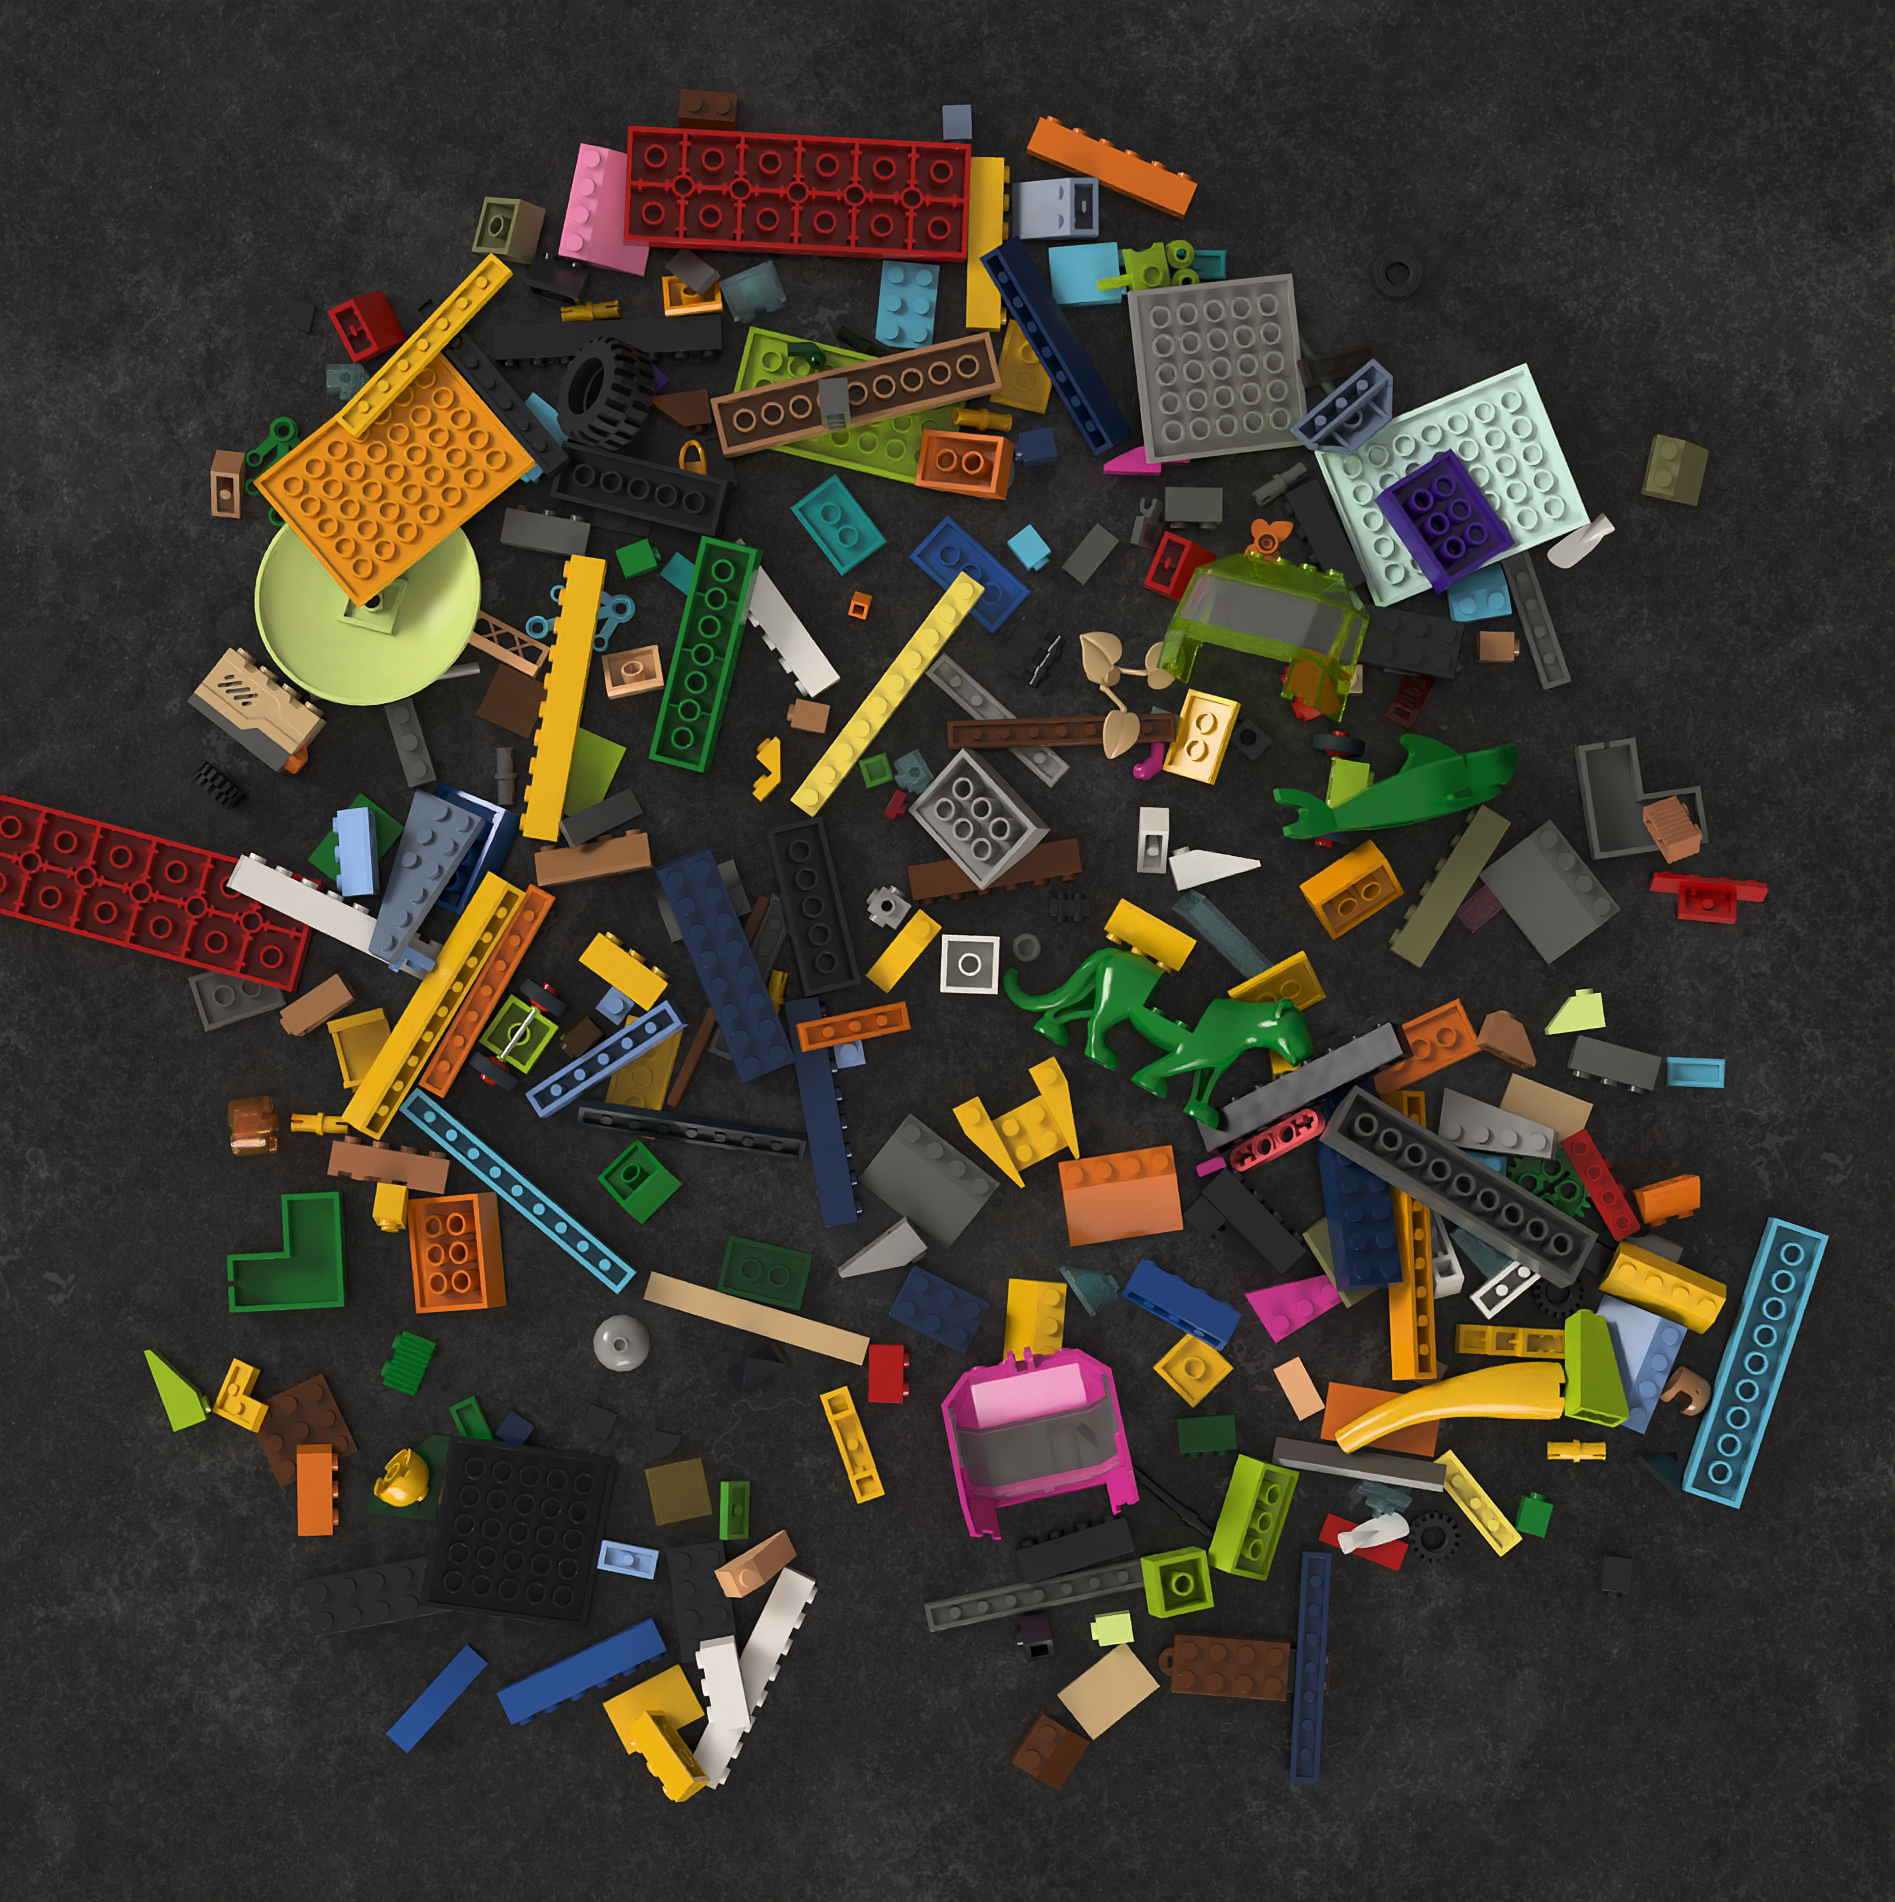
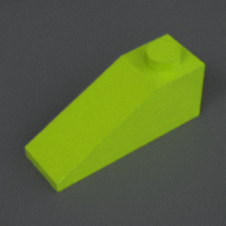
[144,1348,212,1432]

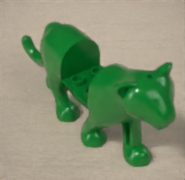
[1002,947,1314,1130]

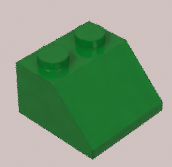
[597,1138,682,1224]

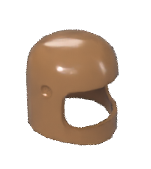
[1659,1365,1712,1416]

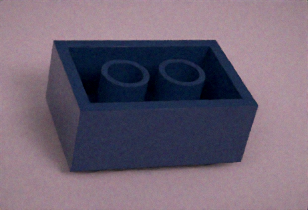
[888,1263,991,1355]

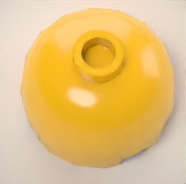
[374,1449,429,1507]

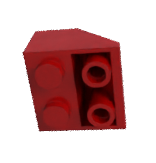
[327,290,407,367]
[1143,531,1217,609]

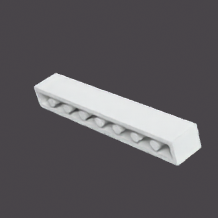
[226,853,443,980]
[693,1565,818,1789]

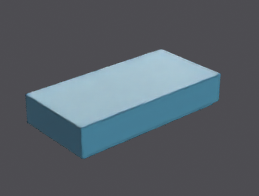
[1666,1057,1725,1088]

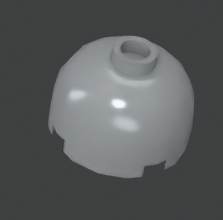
[593,1315,651,1372]

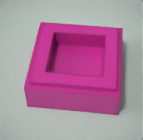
[1195,1156,1226,1177]

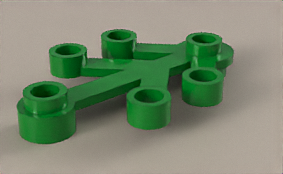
[245,417,302,528]

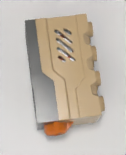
[187,648,327,776]

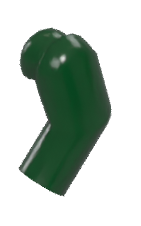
[787,342,826,370]

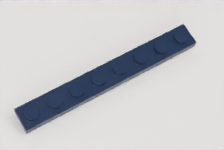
[1289,1551,1332,1784]

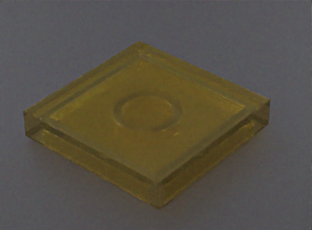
[645,1457,713,1526]

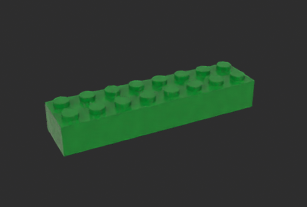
[648,536,763,773]

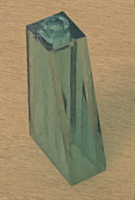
[1171,888,1275,981]

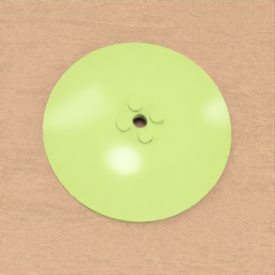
[255,523,481,706]

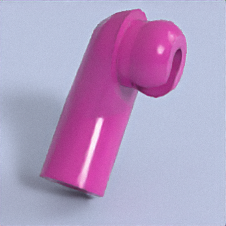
[1133,743,1165,780]

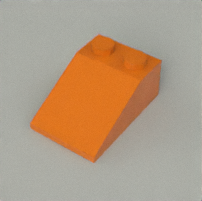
[915,429,1014,500]
[1631,1174,1700,1227]

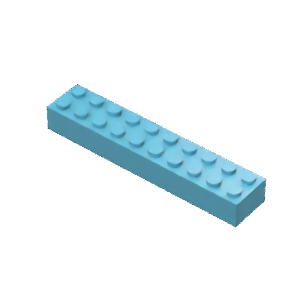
[1681,1217,1829,1509]

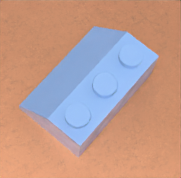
[333,807,380,897]

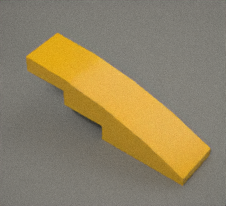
[1455,1324,1565,1359]

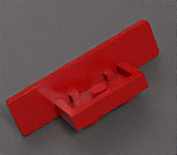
[1650,871,1768,924]
[1561,1129,1640,1241]

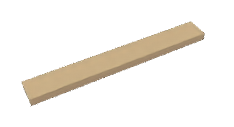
[643,1271,870,1366]

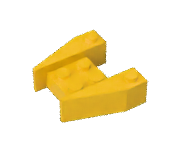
[953,1056,1080,1188]

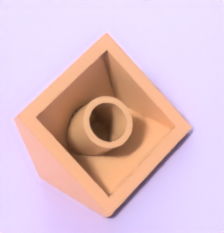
[602,645,666,699]

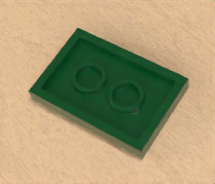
[716,1235,813,1311]

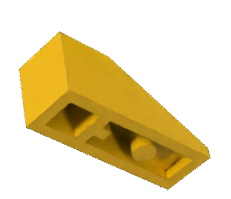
[865,909,942,994]

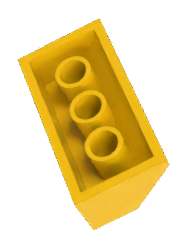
[1598,1240,1727,1334]

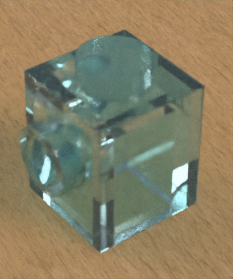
[326,364,369,401]
[893,749,934,795]

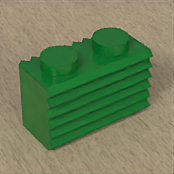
[380,1330,438,1397]

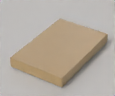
[1499,1073,1593,1149]
[1057,1643,1160,1740]

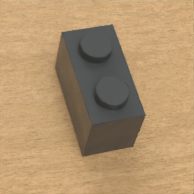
[1164,487,1223,530]

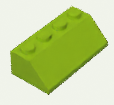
[1207,1454,1300,1581]

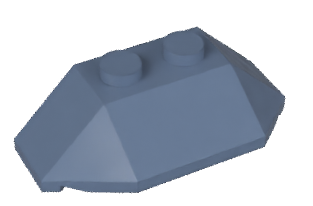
[1290,359,1393,456]

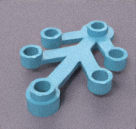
[526,585,635,652]

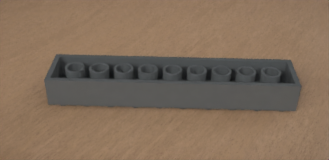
[1319,1085,1599,1289]

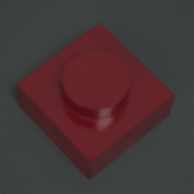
[884,789,909,821]

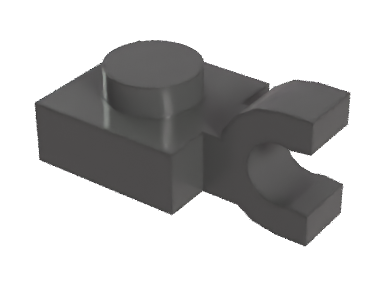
[1130,498,1165,551]

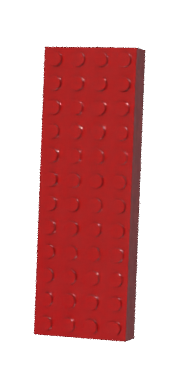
[623,126,971,263]
[0,795,326,993]

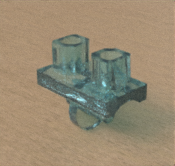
[1357,1479,1413,1519]

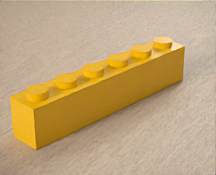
[966,157,1010,332]

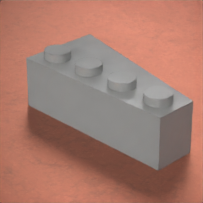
[1438,1088,1559,1161]

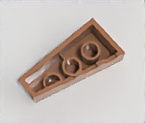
[327,1135,452,1194]

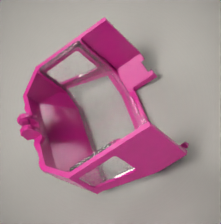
[941,1347,1139,1540]

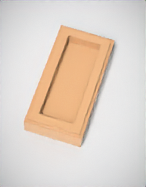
[1273,1357,1325,1421]

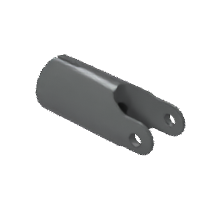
[1617,1227,1683,1264]

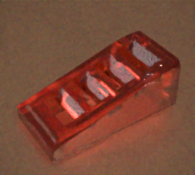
[1384,675,1435,731]

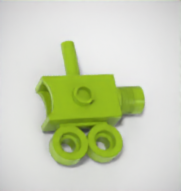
[1096,240,1199,291]

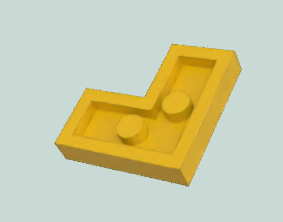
[212,1358,269,1433]

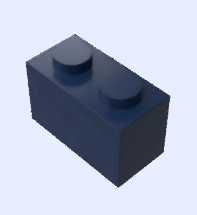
[1013,427,1058,468]

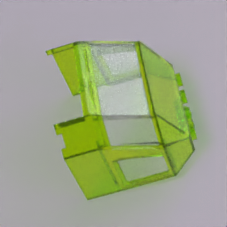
[1156,551,1370,722]

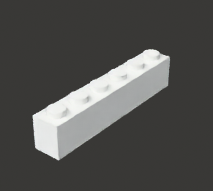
[736,538,840,699]

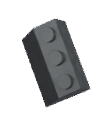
[654,859,752,943]

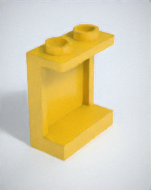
[327,1008,392,1093]

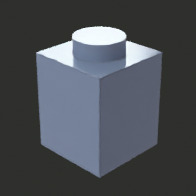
[942,105,972,144]

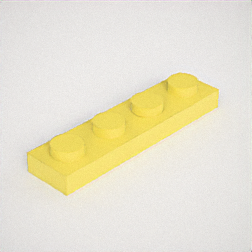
[1433,1449,1522,1557]

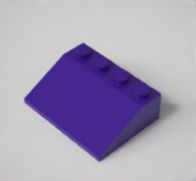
[1374,448,1515,594]

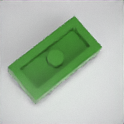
[719,1481,750,1540]

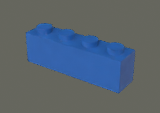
[1121,1259,1242,1351]

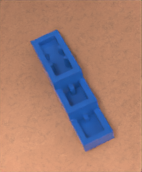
[386,1645,488,1753]

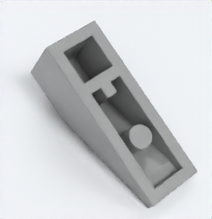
[838,1216,927,1278]

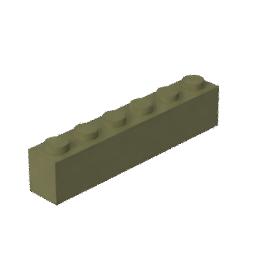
[1388,805,1511,968]

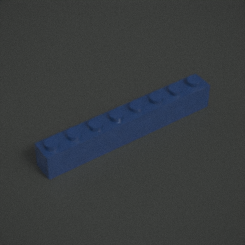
[980,235,1133,456]
[784,996,863,1228]

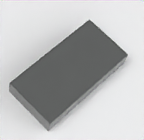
[665,249,720,297]
[1062,523,1119,586]

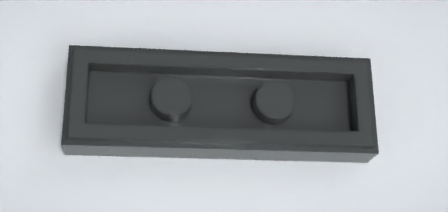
[558,788,643,849]

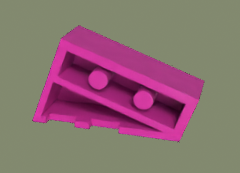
[1243,1273,1342,1343]

